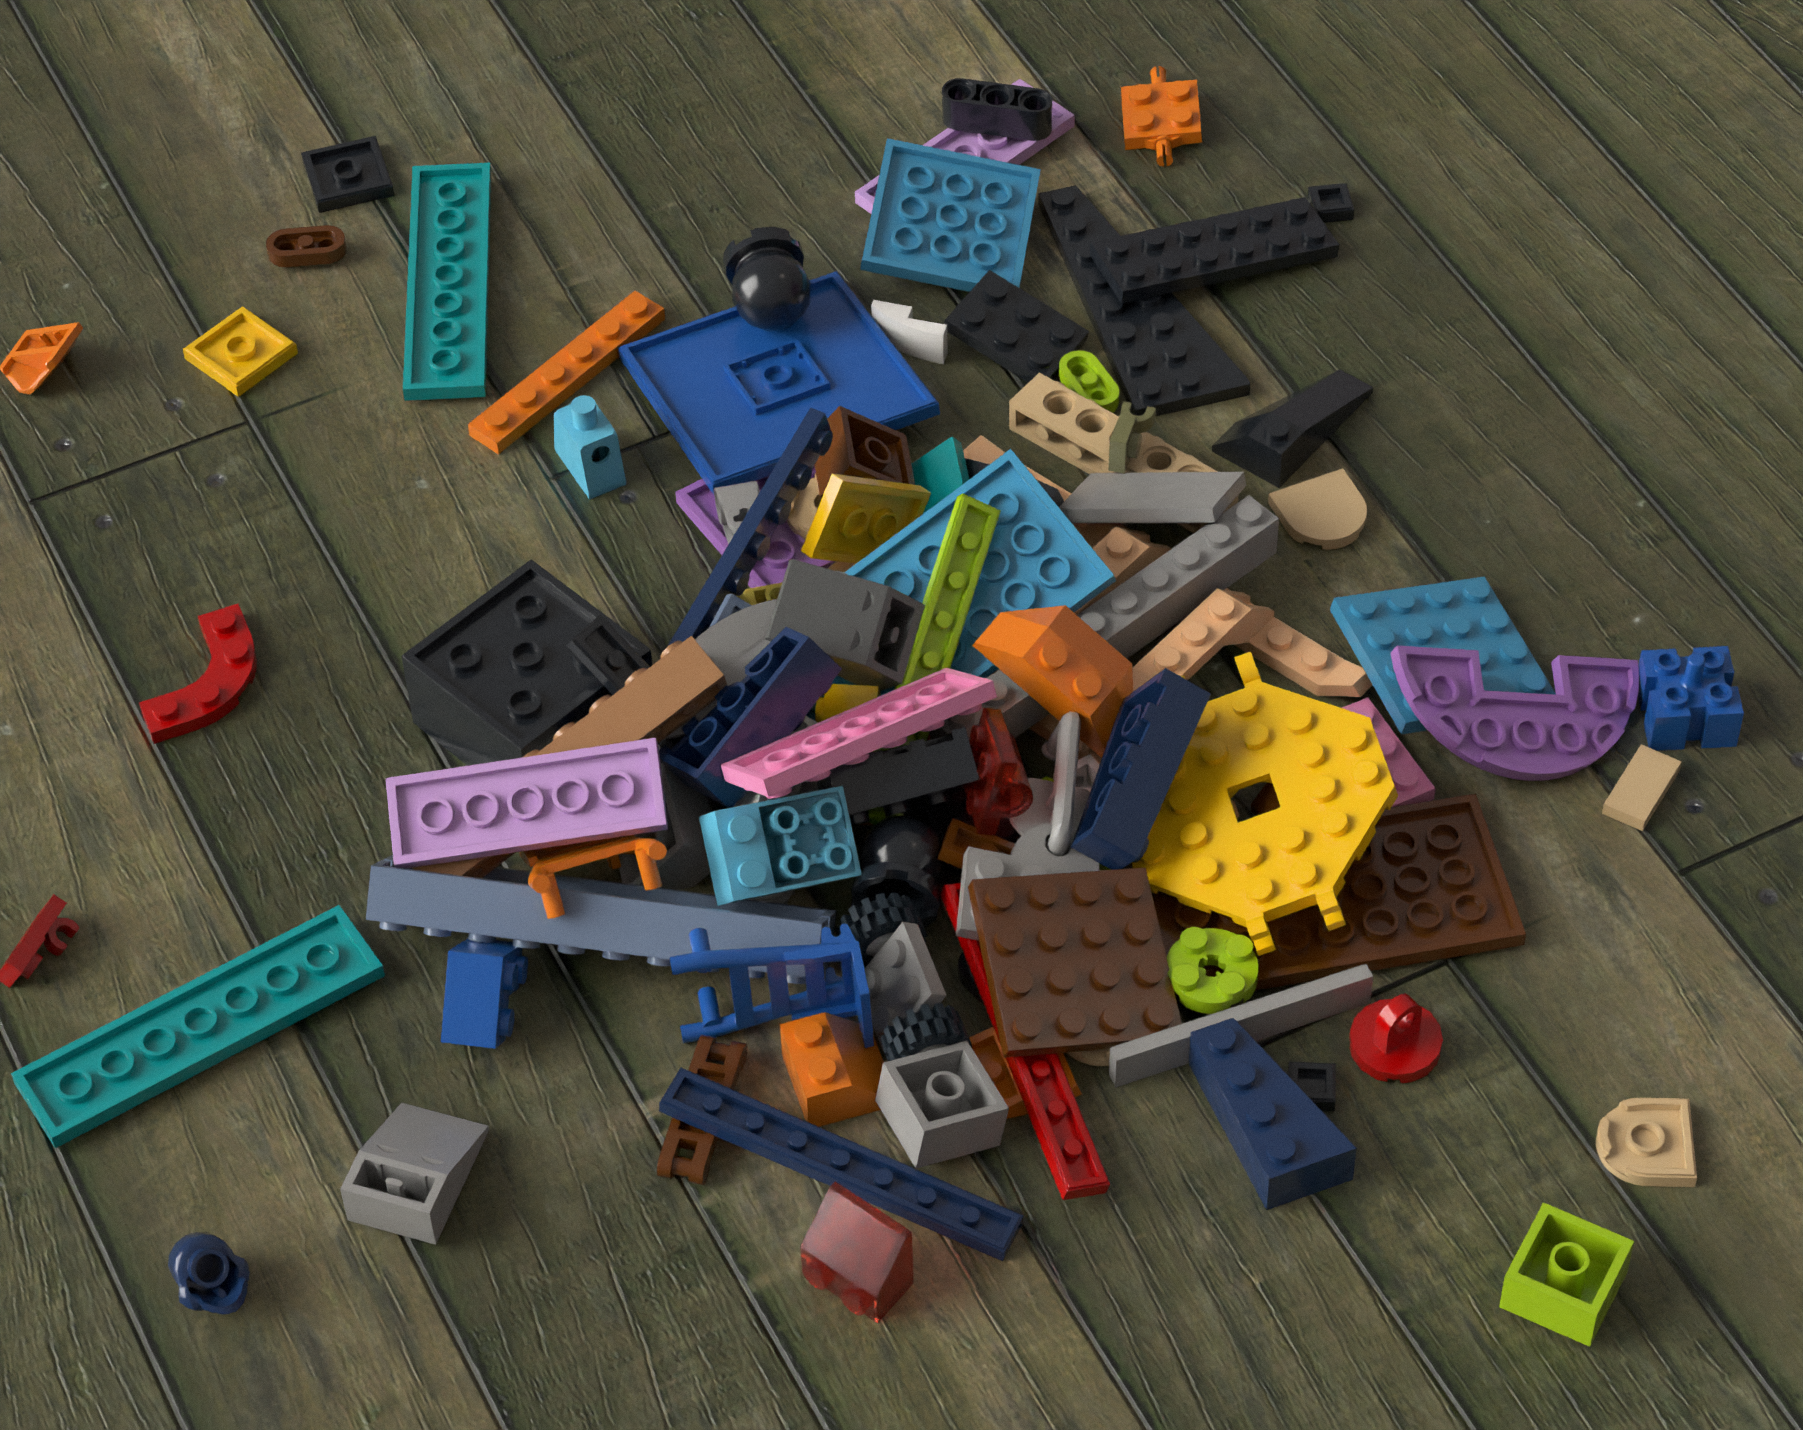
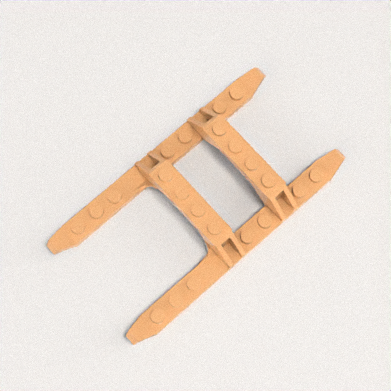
[828,435,1372,818]

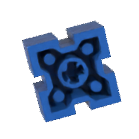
[1638,646,1744,751]

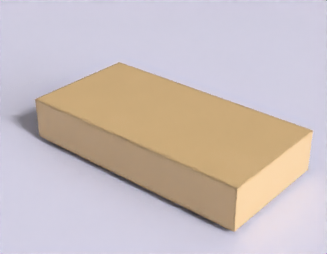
[1602,744,1682,831]

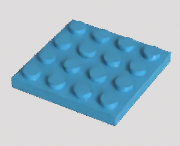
[860,138,1041,292]
[1330,576,1556,735]

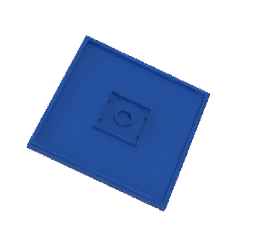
[618,271,940,495]

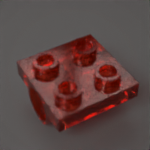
[964,708,1033,835]

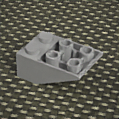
[340,1103,489,1245]

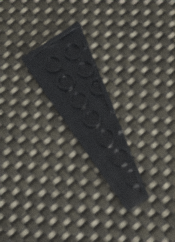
[1038,185,1250,417]

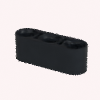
[942,78,1052,141]

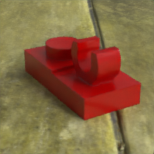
[0,894,79,988]

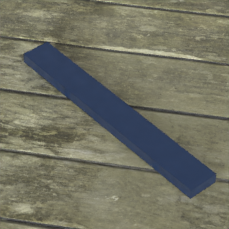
[659,1067,1024,1261]

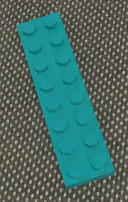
[403,162,492,401]
[11,905,385,1148]

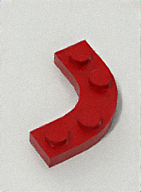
[139,603,257,744]

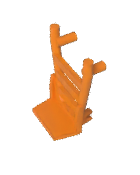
[519,835,667,919]

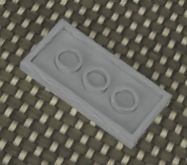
[1059,472,1246,523]

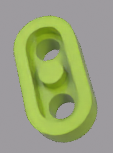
[1059,350,1119,413]

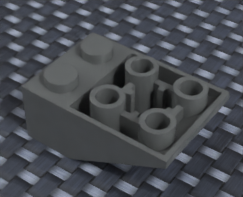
[765,559,925,691]

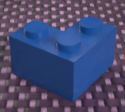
[441,938,528,1049]

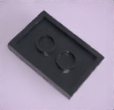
[944,270,1089,383]

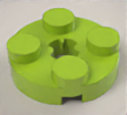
[1167,927,1258,1014]

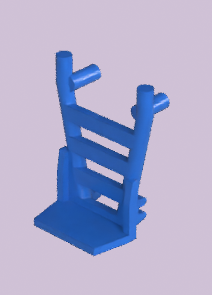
[669,924,874,1048]

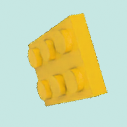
[801,473,931,564]

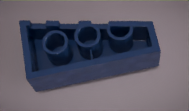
[659,627,842,808]
[1071,668,1211,870]
[1188,1018,1357,1210]

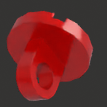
[1349,993,1443,1083]

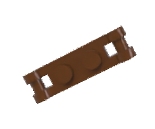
[657,1035,748,1185]

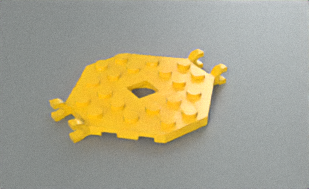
[1132,651,1398,956]

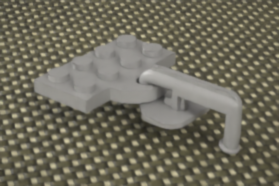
[956,711,1100,941]

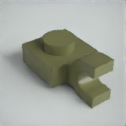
[1108,401,1156,474]

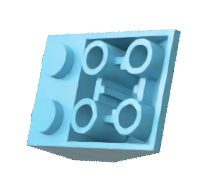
[699,786,862,906]

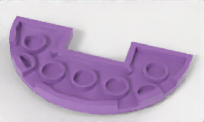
[1390,645,1639,781]

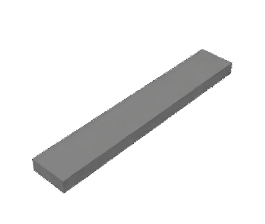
[1109,964,1373,1088]

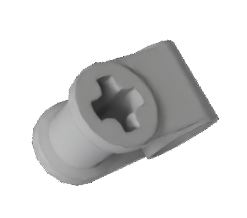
[714,481,760,544]

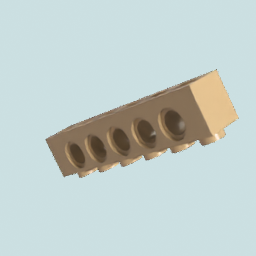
[1009,372,1238,533]

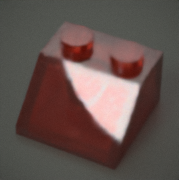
[800,1181,914,1323]

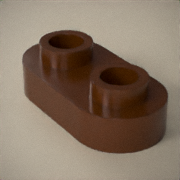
[266,225,347,268]

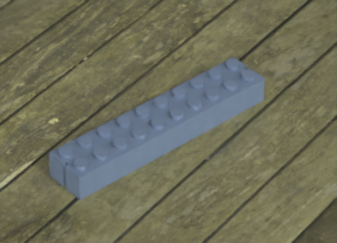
[366,855,836,984]

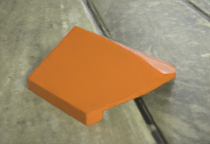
[0,322,83,395]

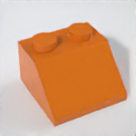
[780,1012,884,1127]

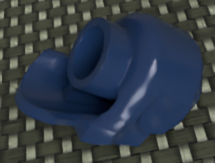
[168,1232,250,1314]

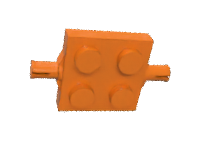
[1121,66,1202,167]

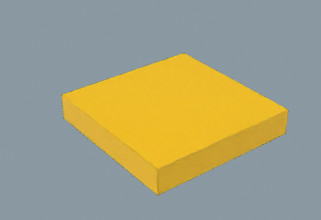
[183,306,298,397]

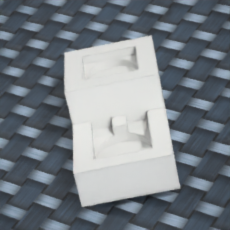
[871,300,948,365]

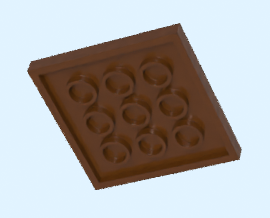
[968,867,1182,1058]

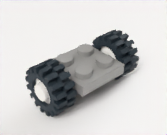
[837,893,972,1061]

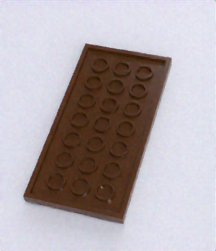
[1128,793,1526,1004]

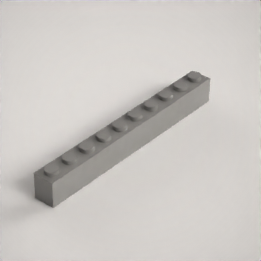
[930,495,1279,766]

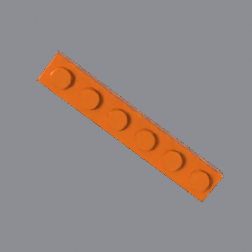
[468,291,665,454]

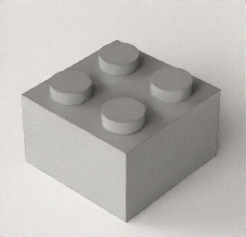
[875,1041,1009,1169]

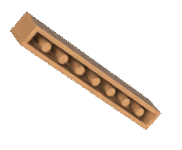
[412,636,727,878]

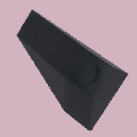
[1212,369,1373,488]

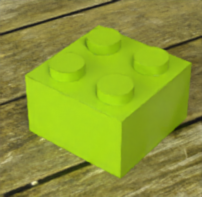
[1499,1202,1634,1347]

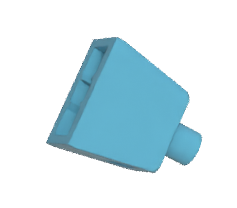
[554,395,626,500]

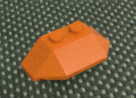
[972,605,1133,758]

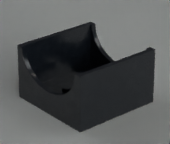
[401,559,652,766]

